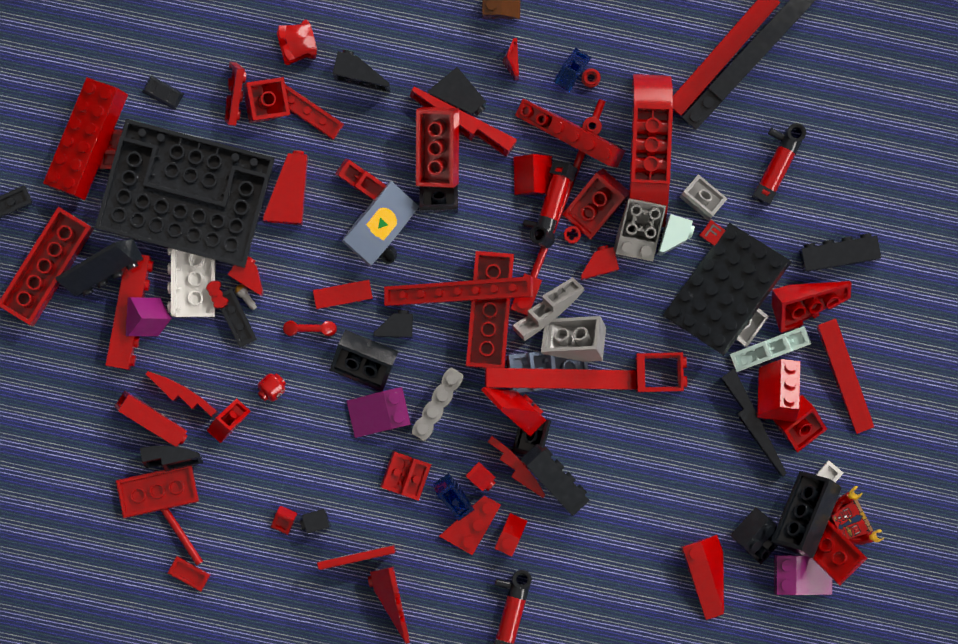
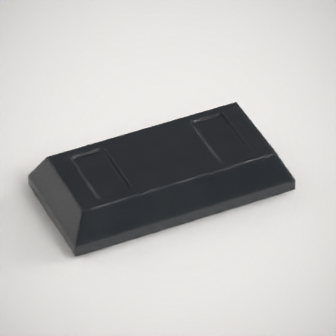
[142,76,184,110]

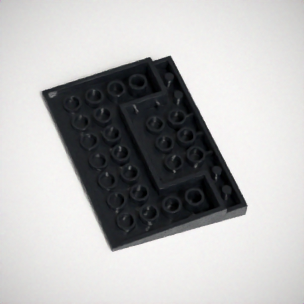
[95,119,275,268]

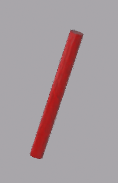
[160,509,203,566]

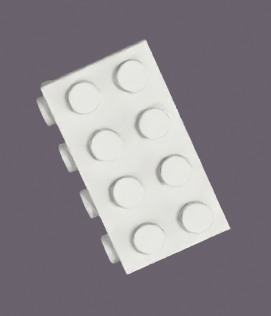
[167,248,216,317]

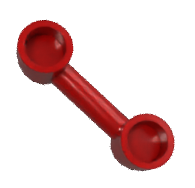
[283,320,337,337]

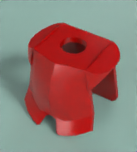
[277,19,318,65]

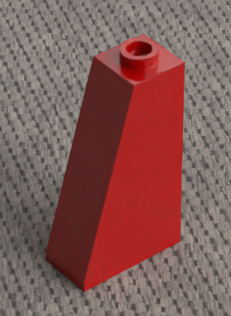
[263,150,308,225]
[114,390,187,447]

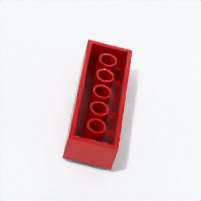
[43,77,128,200]
[0,207,94,326]
[466,251,514,369]

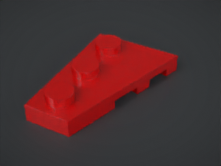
[225,61,246,126]
[439,495,501,555]

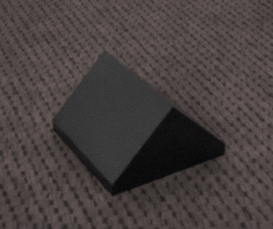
[419,185,458,213]
[512,419,551,454]

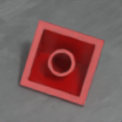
[514,154,552,195]

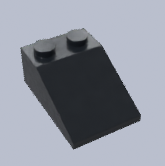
[332,50,391,93]

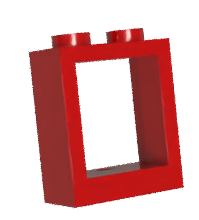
[635,352,687,393]

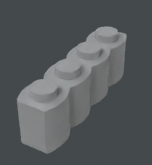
[412,367,463,441]

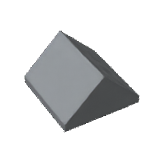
[680,174,728,221]

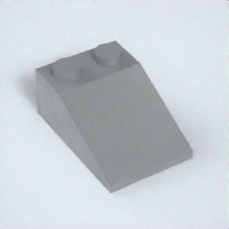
[541,316,606,362]

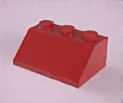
[757,359,800,422]

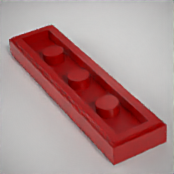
[285,84,344,140]

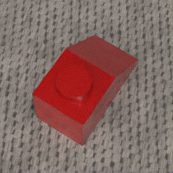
[580,245,619,280]
[228,256,264,296]
[206,399,251,443]
[466,462,496,491]
[494,513,527,556]

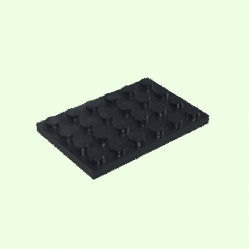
[663,223,792,356]

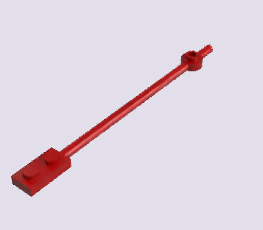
[511,99,606,316]

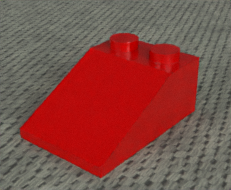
[562,169,629,239]
[481,387,546,437]

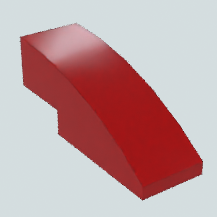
[335,158,386,200]

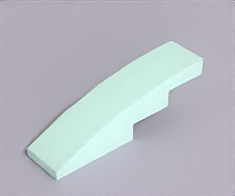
[730,326,811,372]

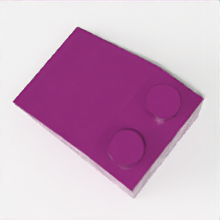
[347,387,411,438]
[774,555,832,595]

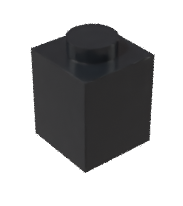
[300,509,330,534]

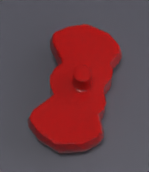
[206,281,229,309]

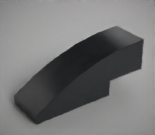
[140,446,203,471]

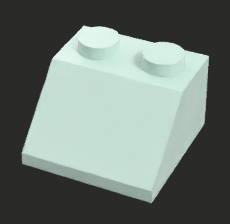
[657,214,695,256]

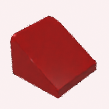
[271,506,297,535]

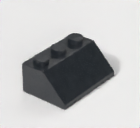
[330,330,399,392]

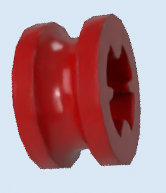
[564,226,581,244]

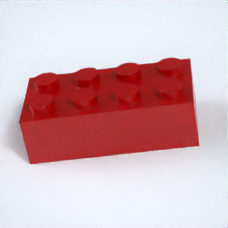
[416,107,459,188]

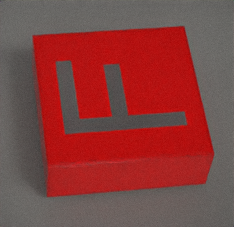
[699,220,726,246]

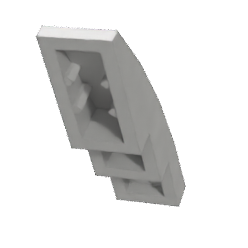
[513,277,584,341]

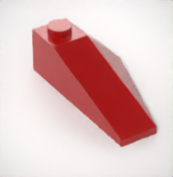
[771,281,852,333]
[681,534,724,620]
[368,566,410,644]

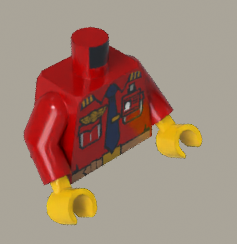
[830,486,884,545]

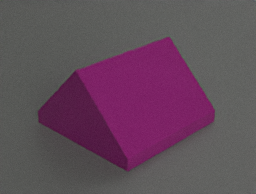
[126,297,172,336]

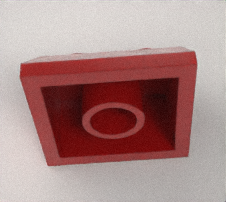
[243,77,290,123]
[773,395,827,453]

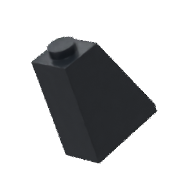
[428,67,486,116]

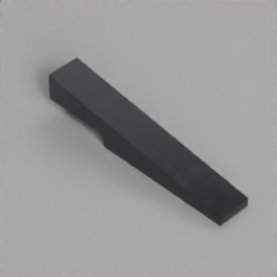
[720,369,787,477]

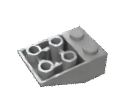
[614,198,666,262]

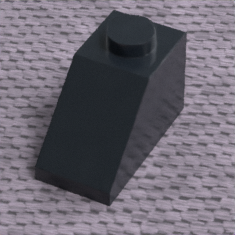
[374,310,413,338]

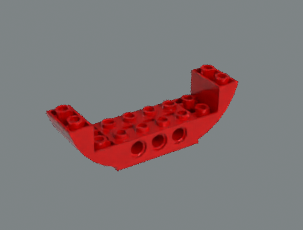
[629,74,673,227]

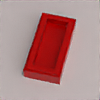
[168,556,211,592]

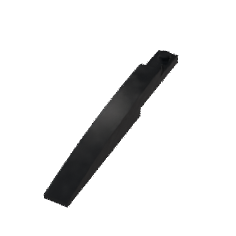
[682,0,816,131]

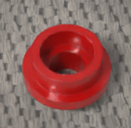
[581,68,601,88]

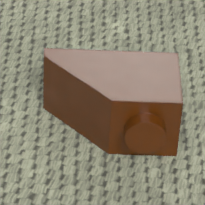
[482,0,520,19]

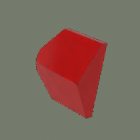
[503,38,519,80]

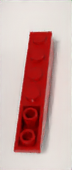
[515,99,626,168]

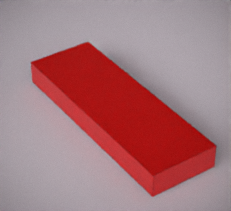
[313,280,373,309]

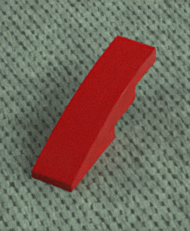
[146,371,218,417]
[488,436,545,498]

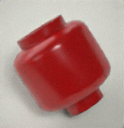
[257,373,286,402]

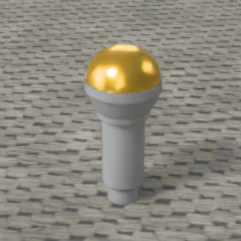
[235,284,257,310]

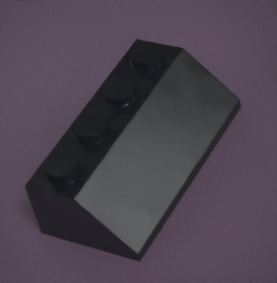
[55,239,144,297]
[771,471,842,558]

